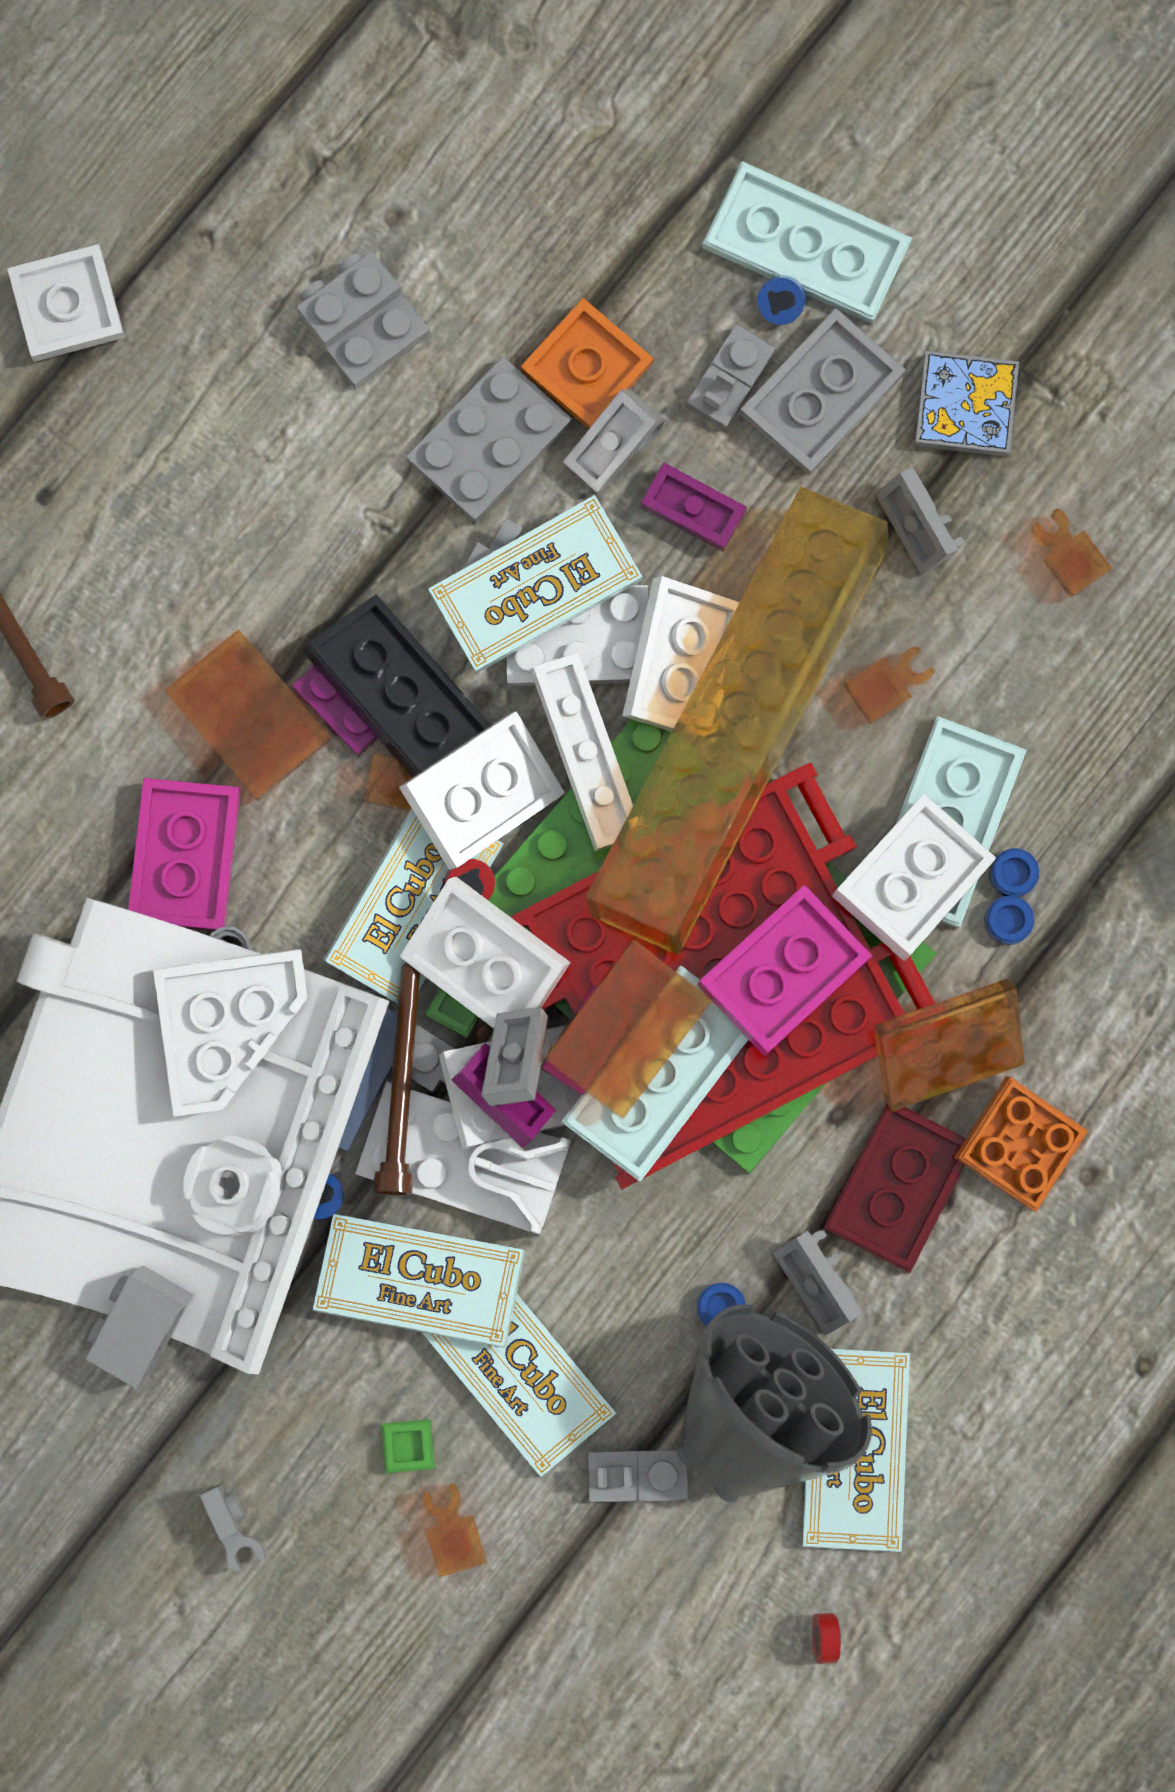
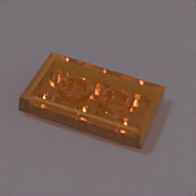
[165,629,331,801]
[542,940,712,1119]
[873,978,1025,1112]

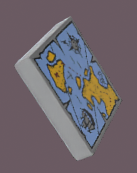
[914,351,1019,457]

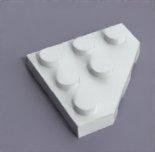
[153,949,308,1117]

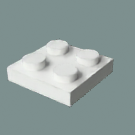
[7,244,125,362]

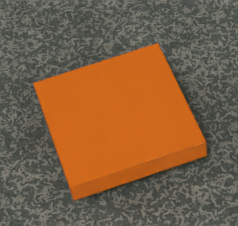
[954,1076,1088,1212]

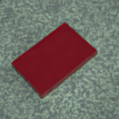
[822,1099,966,1274]

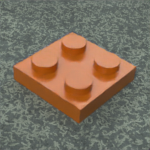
[520,298,654,430]

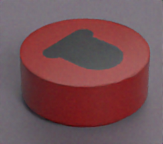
[444,859,495,900]
[812,1613,841,1664]

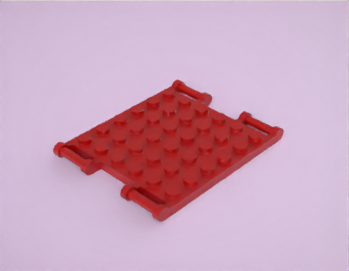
[510,762,949,1190]

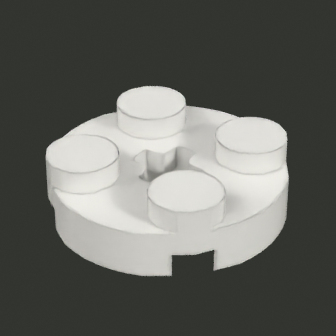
[183,1135,282,1235]

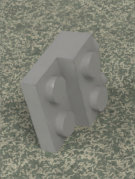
[296,251,431,390]

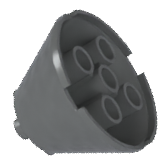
[677,1304,872,1502]

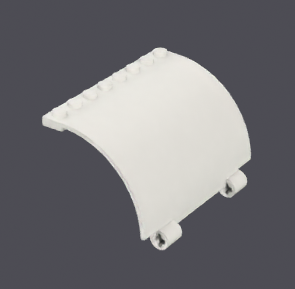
[0,898,389,1375]

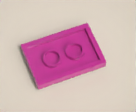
[128,778,241,931]
[697,884,872,1057]

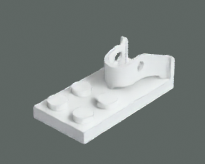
[355,1082,571,1235]

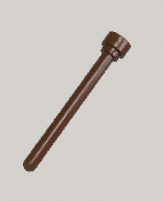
[0,593,75,720]
[373,962,420,1196]

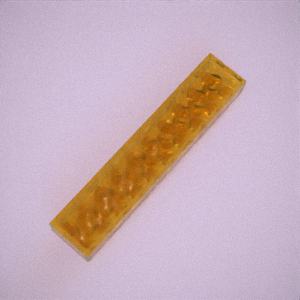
[586,486,889,955]

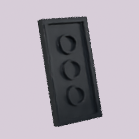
[302,594,491,778]

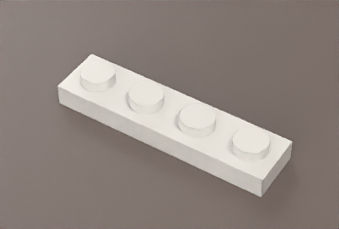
[530,652,643,851]

